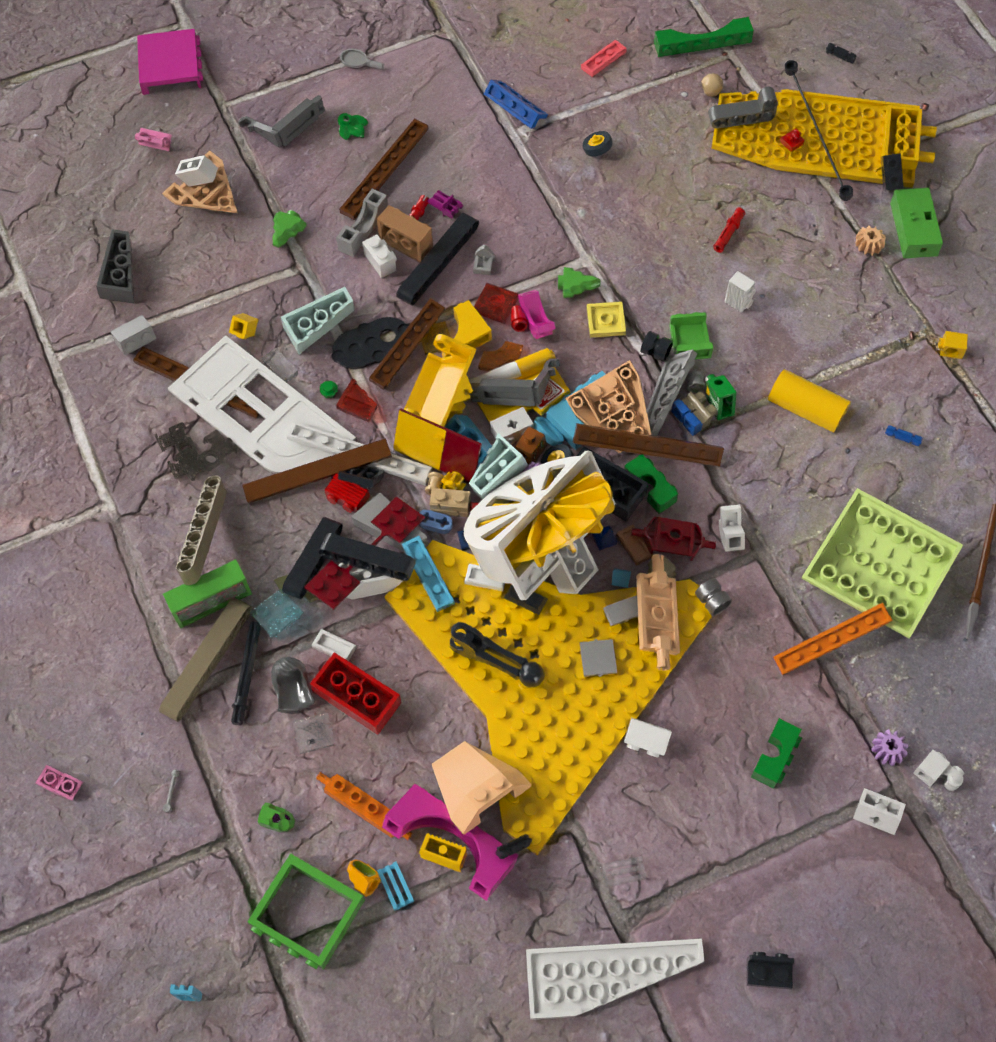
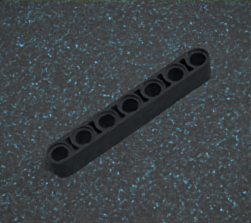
[396,213,479,306]

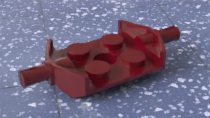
[631,516,716,561]

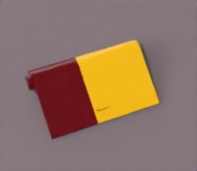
[393,408,482,484]

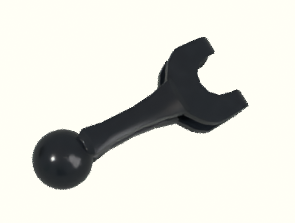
[450,622,545,688]

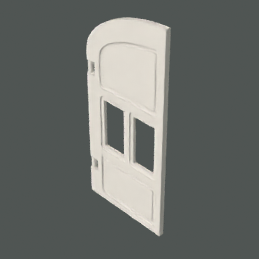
[168,335,356,474]

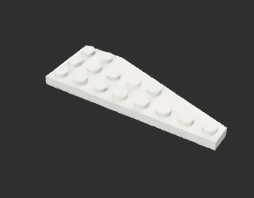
[526,939,704,1020]

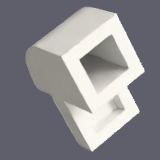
[719,505,745,552]

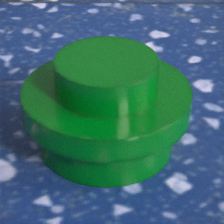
[320,381,338,398]

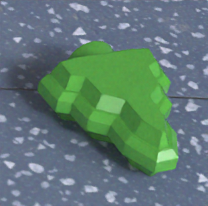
[273,210,307,248]
[558,267,601,298]

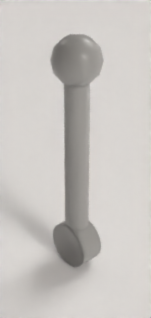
[163,769,179,813]

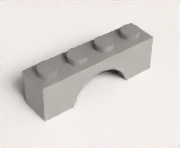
[336,189,388,257]

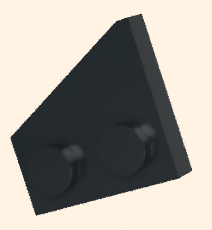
[338,466,384,489]

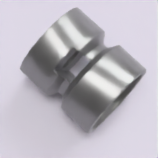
[695,578,732,616]

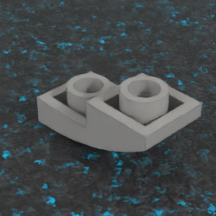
[603,596,638,626]

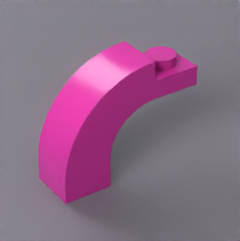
[518,290,556,339]

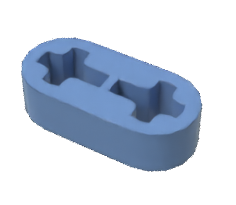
[419,510,453,534]

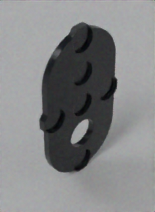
[331,317,409,369]

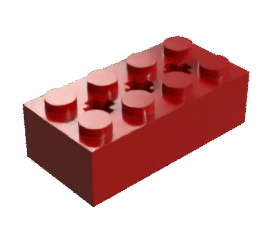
[310,652,402,735]

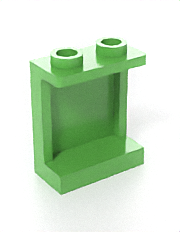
[669,312,713,360]

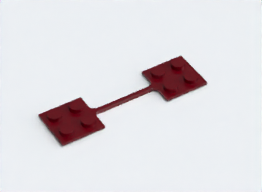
[304,497,425,610]

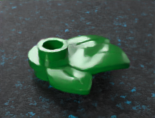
[337,113,368,140]

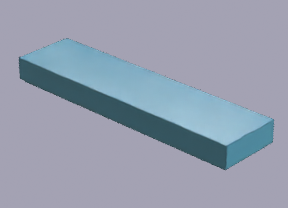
[402,536,455,612]

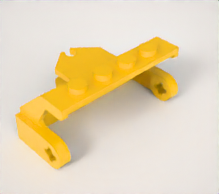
[395,334,477,429]

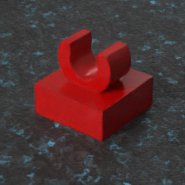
[780,128,805,152]

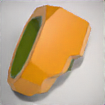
[347,859,381,897]

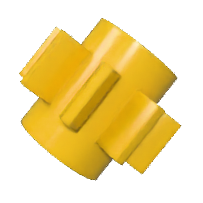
[441,472,466,491]

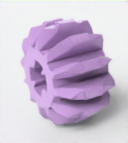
[872,729,908,766]

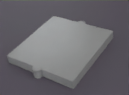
[580,639,617,677]

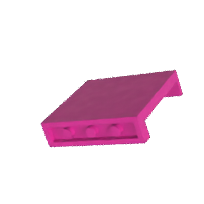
[137,29,203,95]

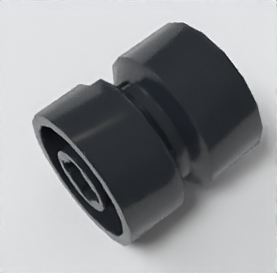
[640,331,673,362]

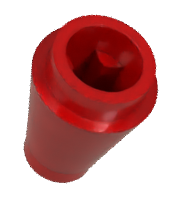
[511,305,528,332]

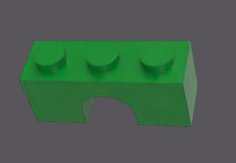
[624,454,678,514]
[751,718,802,789]

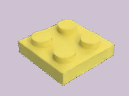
[587,302,626,338]

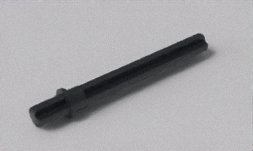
[231,621,261,726]

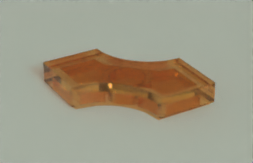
[478,341,523,372]

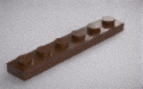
[369,298,445,390]

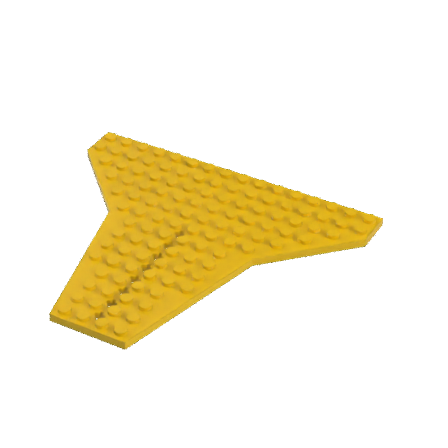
[385,540,713,856]

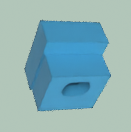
[611,568,631,588]

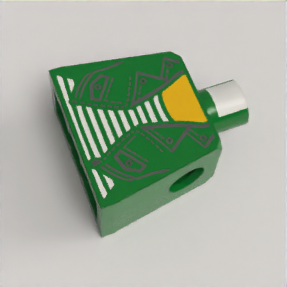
[705,374,737,420]

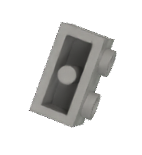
[110,315,157,355]

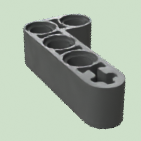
[708,87,778,128]

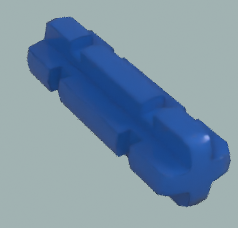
[885,425,923,446]

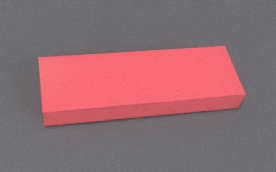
[581,40,627,77]

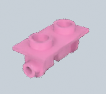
[135,128,172,151]

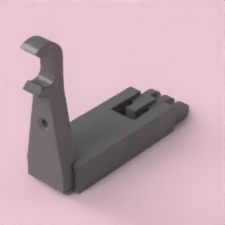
[239,95,325,147]
[470,359,560,406]

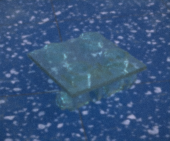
[250,589,304,639]

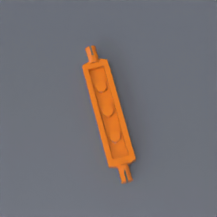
[316,772,413,841]

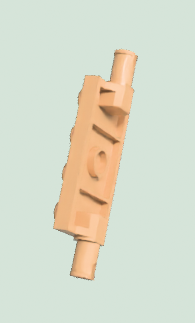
[636,554,680,671]

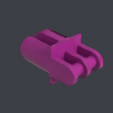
[428,190,464,219]

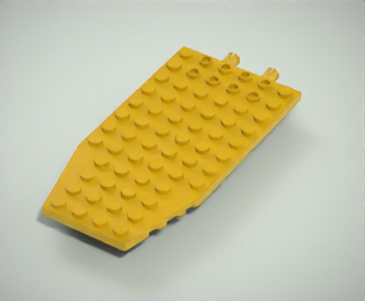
[711,89,937,188]

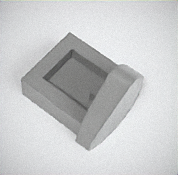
[473,245,495,275]

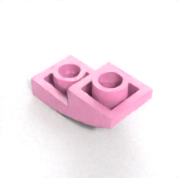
[36,765,83,801]

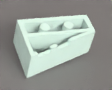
[469,433,528,500]

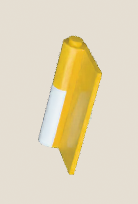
[469,348,571,424]

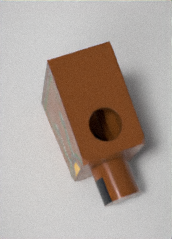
[515,427,547,465]

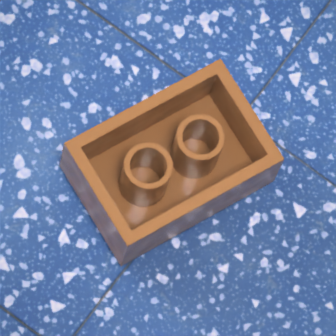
[377,205,433,263]

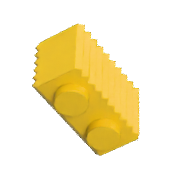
[419,833,467,872]

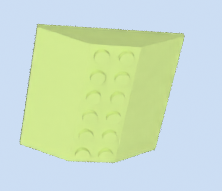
[802,488,963,639]

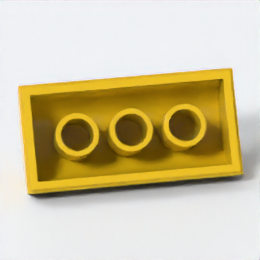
[768,369,851,433]

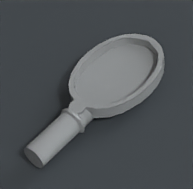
[340,49,384,70]

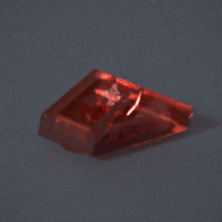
[336,378,377,422]

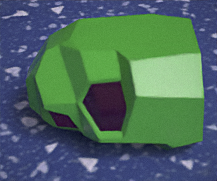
[258,802,295,833]

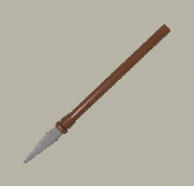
[966,504,996,639]

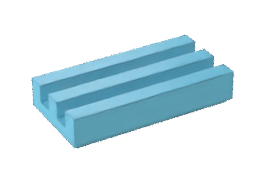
[377,861,414,911]
[170,984,202,1002]

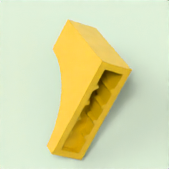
[442,300,492,358]

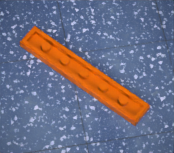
[773,603,893,675]

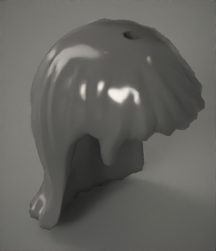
[271,657,315,714]

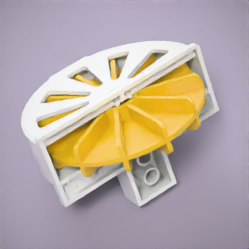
[464,451,616,600]

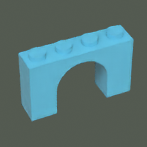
[546,371,606,450]

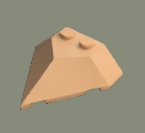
[162,151,237,213]

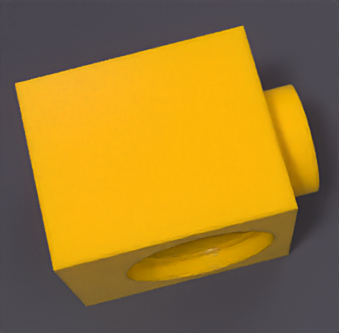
[938,331,968,359]

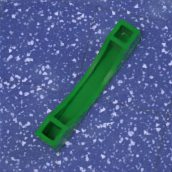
[654,17,754,57]

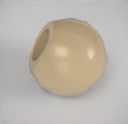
[701,73,723,97]

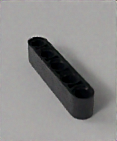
[282,517,343,600]
[318,533,416,581]

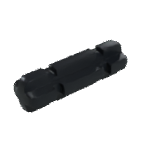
[826,43,857,64]
[495,834,532,859]

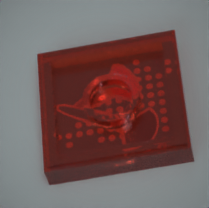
[474,283,518,324]

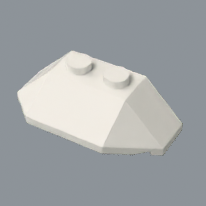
[338,563,402,600]

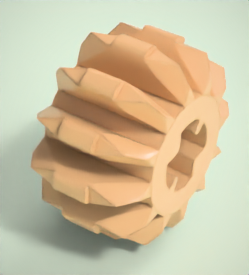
[855,226,886,256]

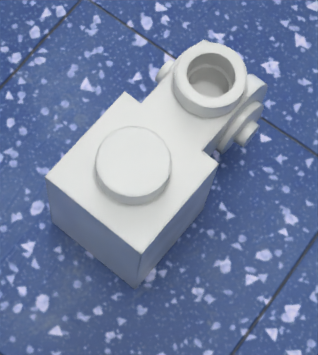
[913,750,964,791]

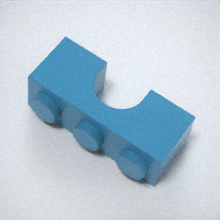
[445,414,492,468]

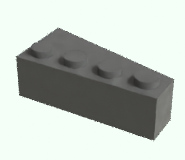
[96,229,134,303]

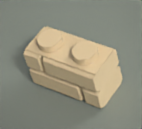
[429,488,471,517]

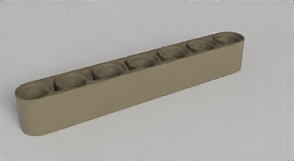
[176,475,227,585]
[159,597,252,722]

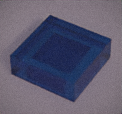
[592,525,617,551]

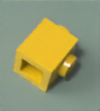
[229,313,258,339]

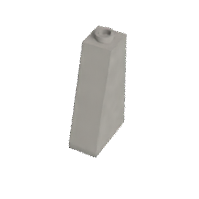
[352,493,428,552]

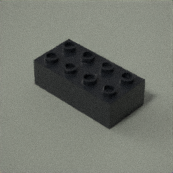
[577,446,648,522]

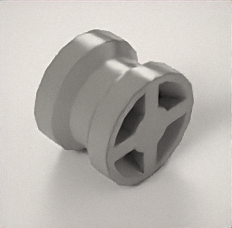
[687,371,705,393]

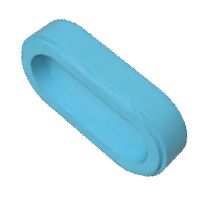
[533,417,564,446]

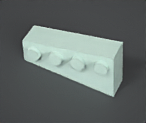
[281,287,354,355]

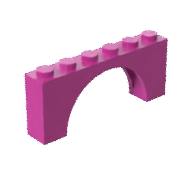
[382,784,519,901]

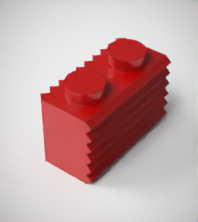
[325,473,370,513]

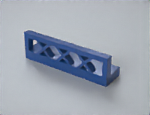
[484,79,548,129]

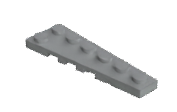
[647,349,697,436]

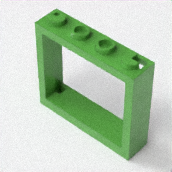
[247,853,365,970]

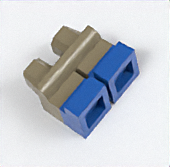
[671,392,717,436]

